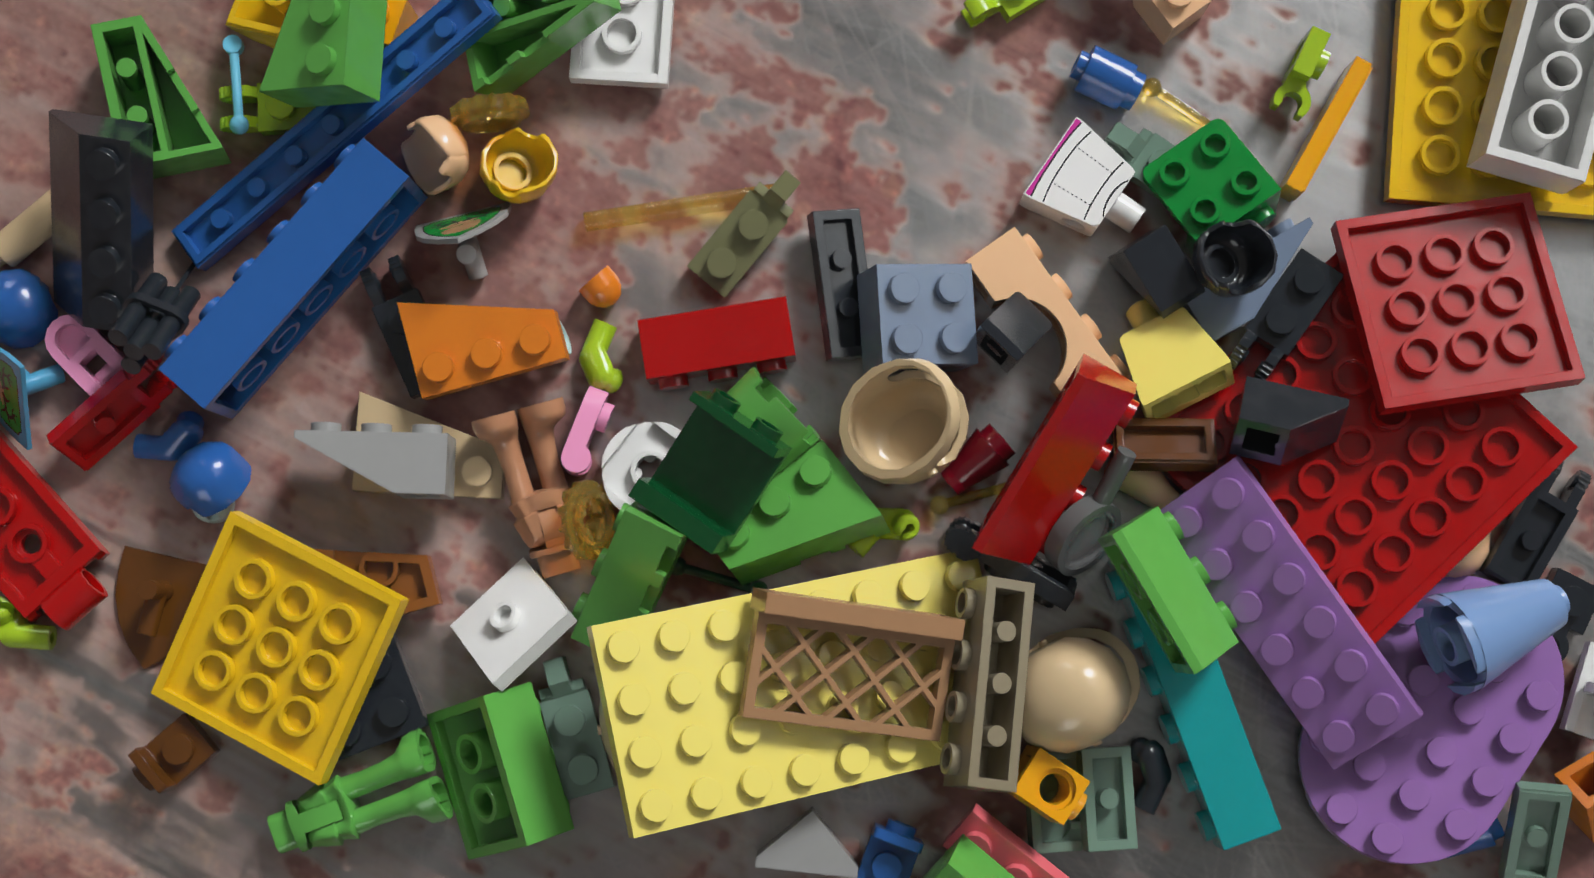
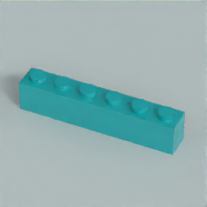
[1105,560,1282,850]

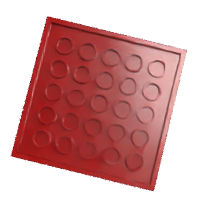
[1162,252,1578,644]

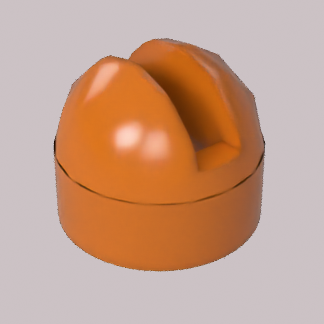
[578,265,622,308]

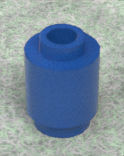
[1069,45,1147,111]

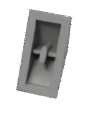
[755,806,858,878]

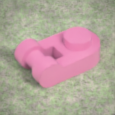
[45,315,125,396]
[561,386,615,477]

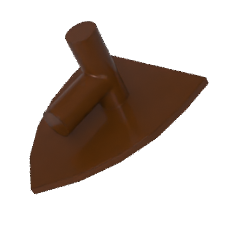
[115,546,207,670]

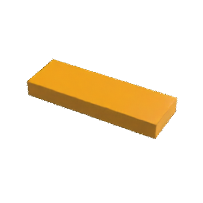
[1279,56,1373,202]

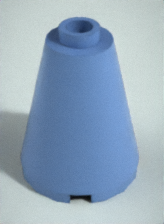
[1415,579,1570,696]

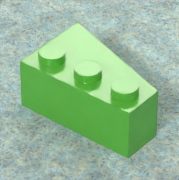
[259,0,387,108]
[466,0,621,99]
[90,15,232,179]
[717,439,891,585]
[571,501,688,647]

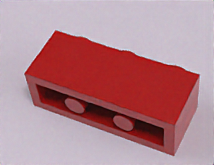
[637,296,796,391]

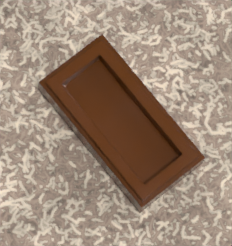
[1111,418,1218,472]

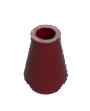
[940,423,1016,495]

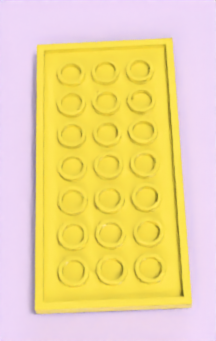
[586,552,982,838]

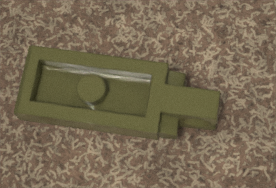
[687,170,801,298]

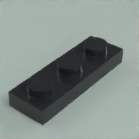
[807,208,868,362]

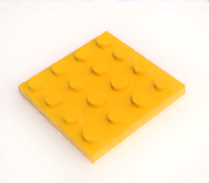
[151,511,410,785]

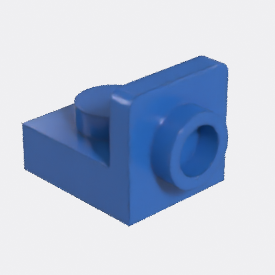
[857,818,924,878]

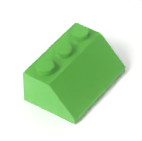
[1097,506,1239,675]
[426,682,575,860]

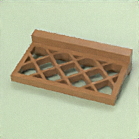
[738,587,965,742]

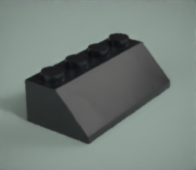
[49,109,154,331]

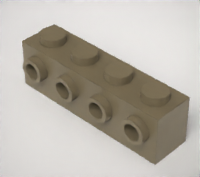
[940,576,1035,792]

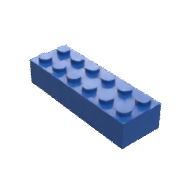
[159,138,428,419]

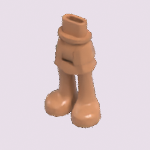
[471,397,581,579]

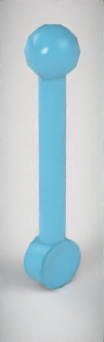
[222,35,249,135]

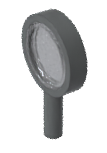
[1044,446,1137,576]

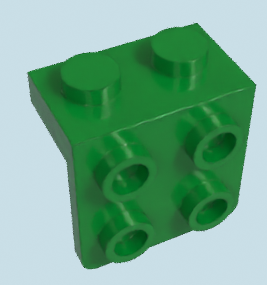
[1143,119,1282,261]

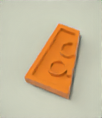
[397,302,570,400]

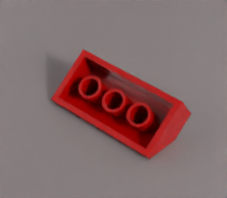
[972,353,1140,565]

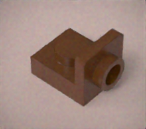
[128,713,221,794]

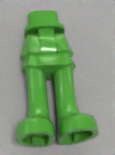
[267,728,453,854]

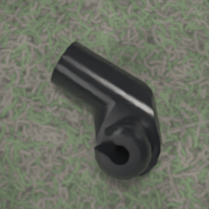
[1130,737,1172,815]

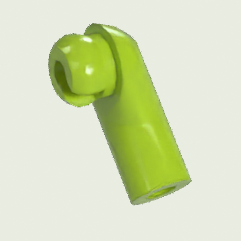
[579,319,623,394]
[847,508,920,558]
[0,596,57,650]

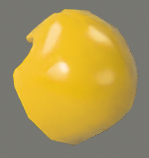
[479,127,558,204]

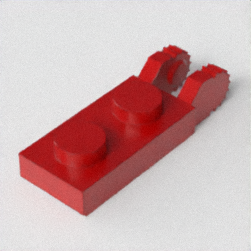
[46,355,177,471]

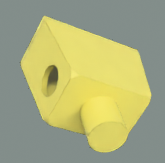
[1119,299,1235,418]

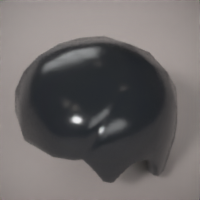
[1192,219,1278,298]

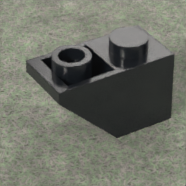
[1229,376,1350,465]

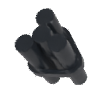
[108,262,201,374]

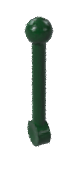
[672,557,768,593]

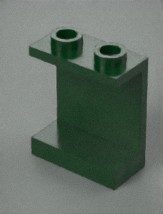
[628,388,792,554]

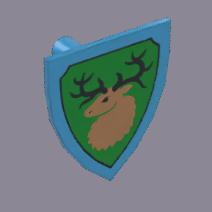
[0,347,65,450]

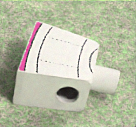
[1019,117,1146,236]

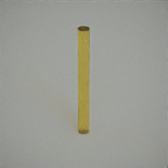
[583,183,774,232]

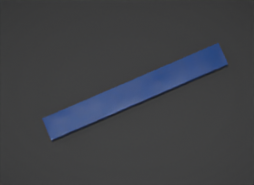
[171,0,503,271]

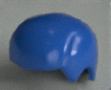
[0,269,58,349]
[169,441,251,517]

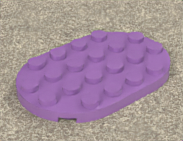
[1298,575,1564,865]

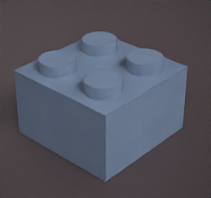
[857,264,978,374]

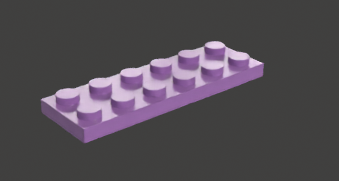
[1160,456,1424,770]

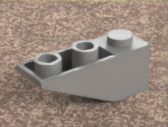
[294,422,456,500]

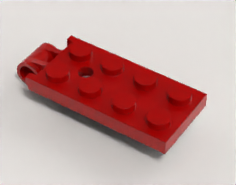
[0,430,110,631]

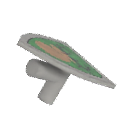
[414,202,512,280]

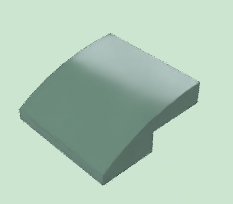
[1022,746,1138,854]

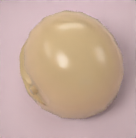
[839,358,969,484]
[1022,628,1140,753]

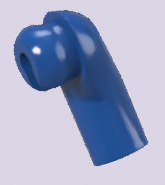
[133,411,204,461]

